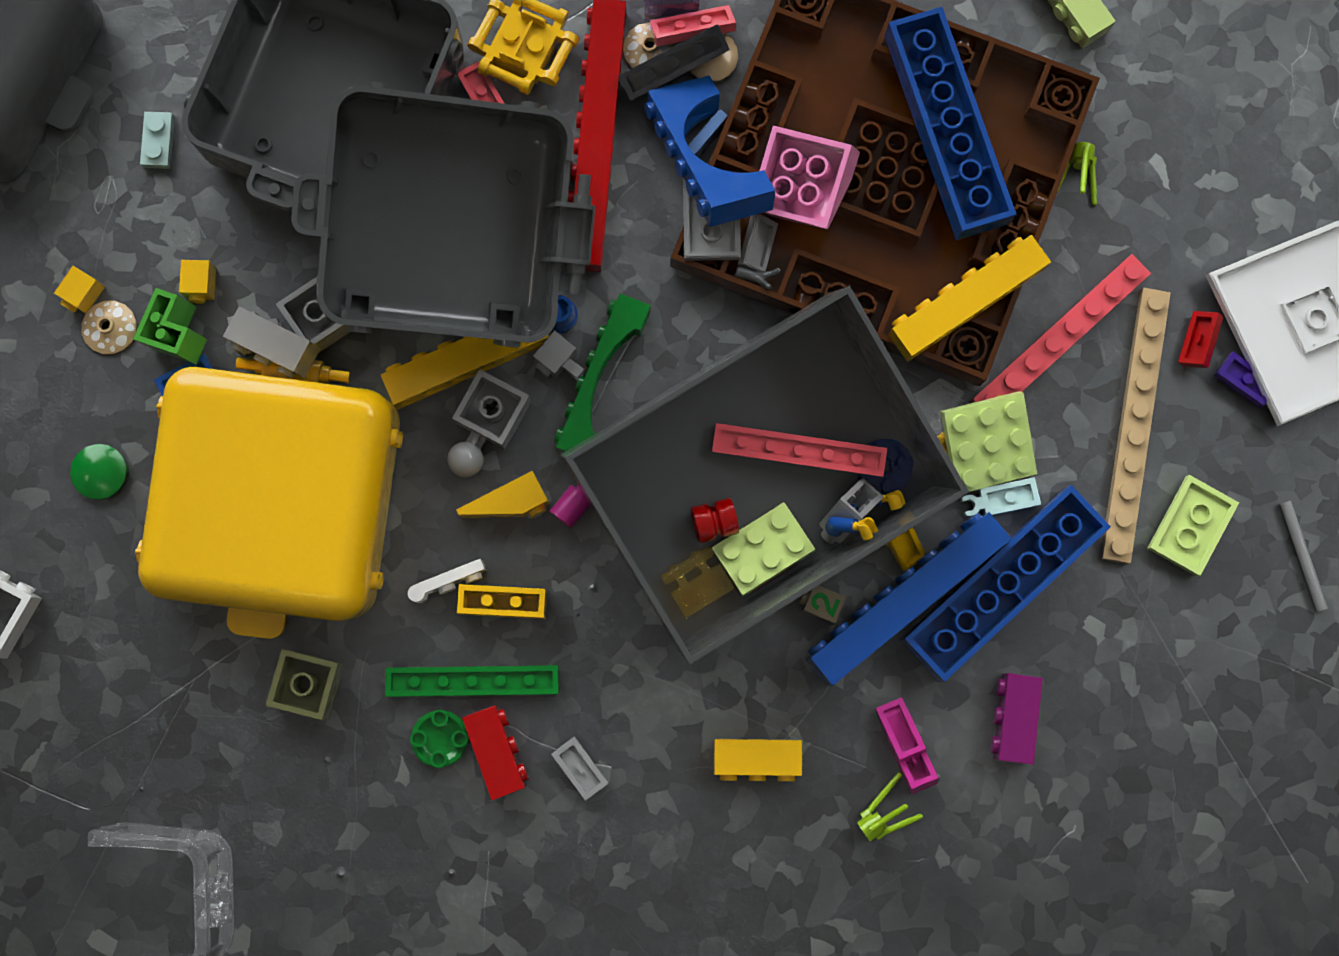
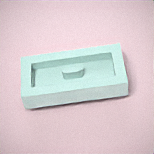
[140,112,175,169]

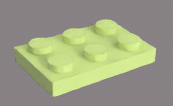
[1147,475,1239,577]
[712,502,816,597]

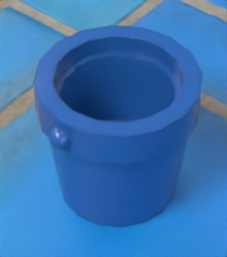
[552,295,578,334]

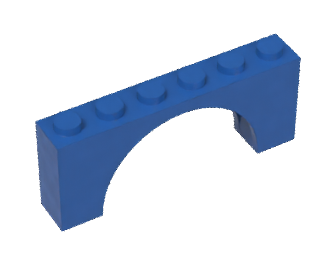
[645,76,775,227]

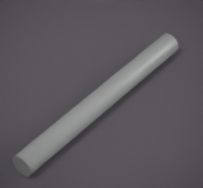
[1280,501,1328,611]

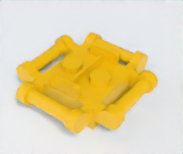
[467,0,579,95]

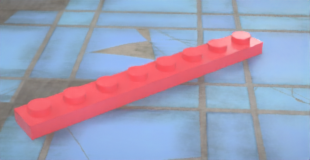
[971,254,1151,403]

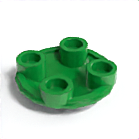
[70,444,129,500]
[410,710,468,768]

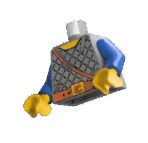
[819,478,906,544]

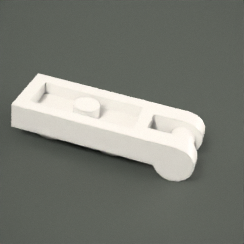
[408,559,487,604]

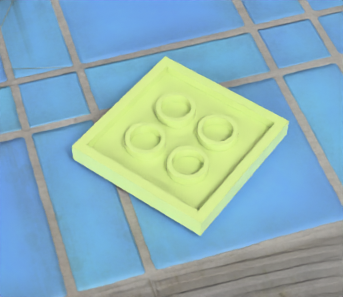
[940,391,1037,492]

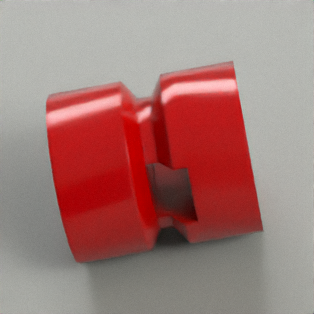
[690,497,739,544]

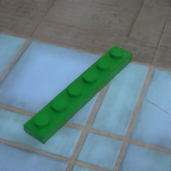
[385,665,559,697]

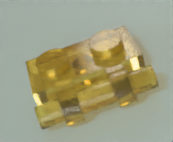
[660,546,735,618]

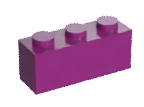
[990,673,1043,765]

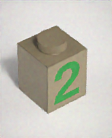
[799,585,846,625]

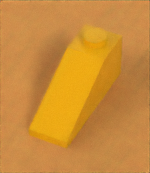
[456,471,550,518]

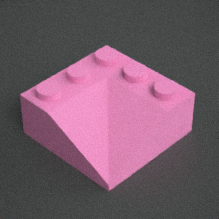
[760,126,860,229]

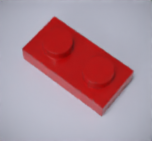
[1178,311,1223,368]

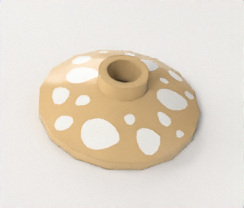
[623,22,676,68]
[81,301,137,355]

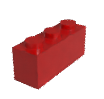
[462,705,529,800]

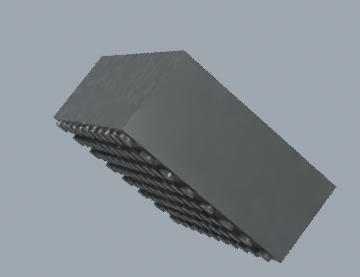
[560,286,969,664]

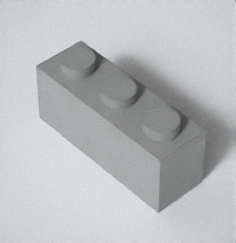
[223,306,321,378]

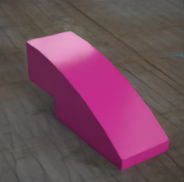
[876,697,938,795]

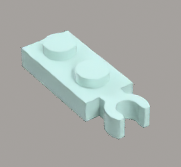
[960,477,1041,517]

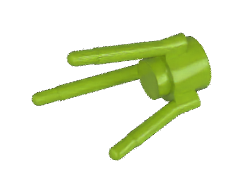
[1057,142,1097,206]
[857,772,923,842]

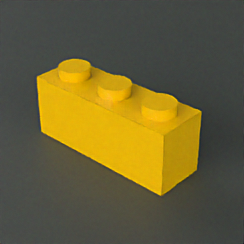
[457,584,548,619]
[714,739,802,781]

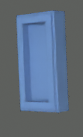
[688,110,728,158]

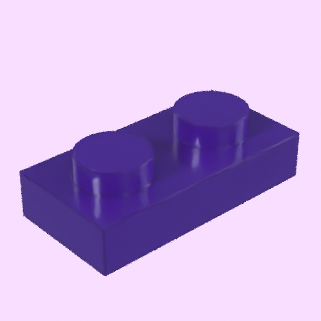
[1214,351,1267,408]

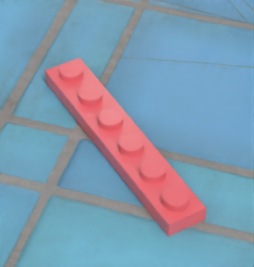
[712,423,887,477]

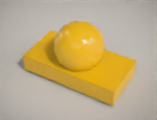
[885,527,926,571]

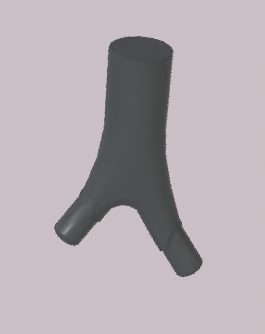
[735,266,780,289]

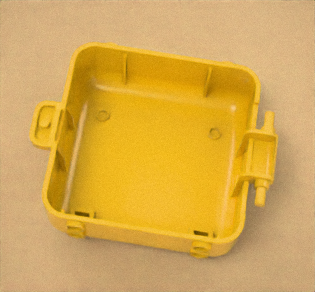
[135,357,403,639]

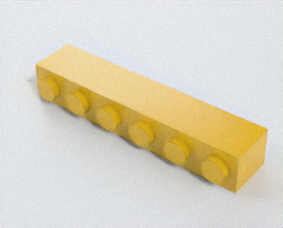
[888,235,1051,362]
[380,335,549,410]

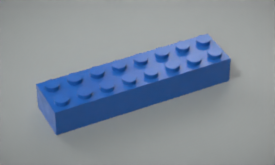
[884,7,1016,241]
[900,485,1111,682]
[805,512,1012,686]

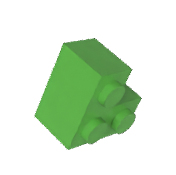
[133,288,207,365]

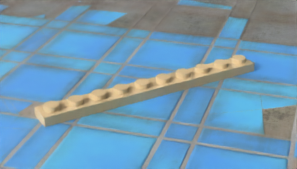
[1100,287,1171,564]

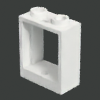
[0,570,42,659]

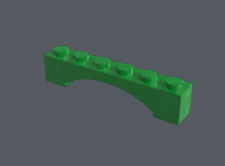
[554,293,651,453]

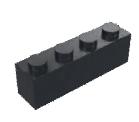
[618,24,730,101]

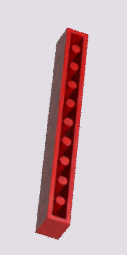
[567,0,627,272]

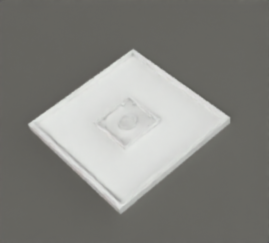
[1206,220,1339,426]

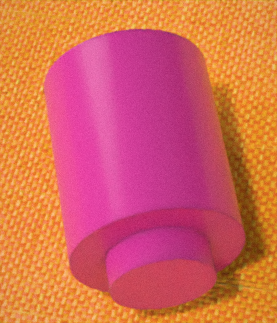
[550,485,590,529]

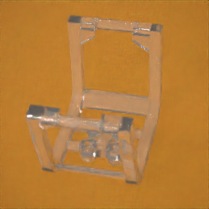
[88,822,234,956]

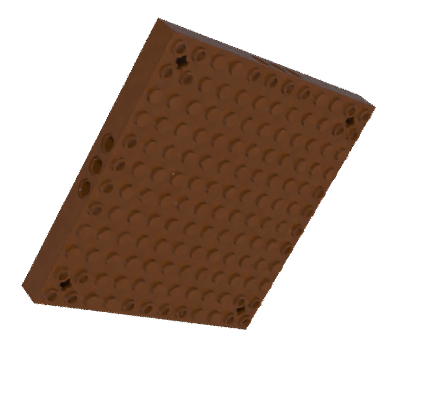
[670,0,1100,386]

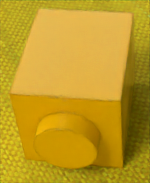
[179,260,216,304]
[54,266,105,314]

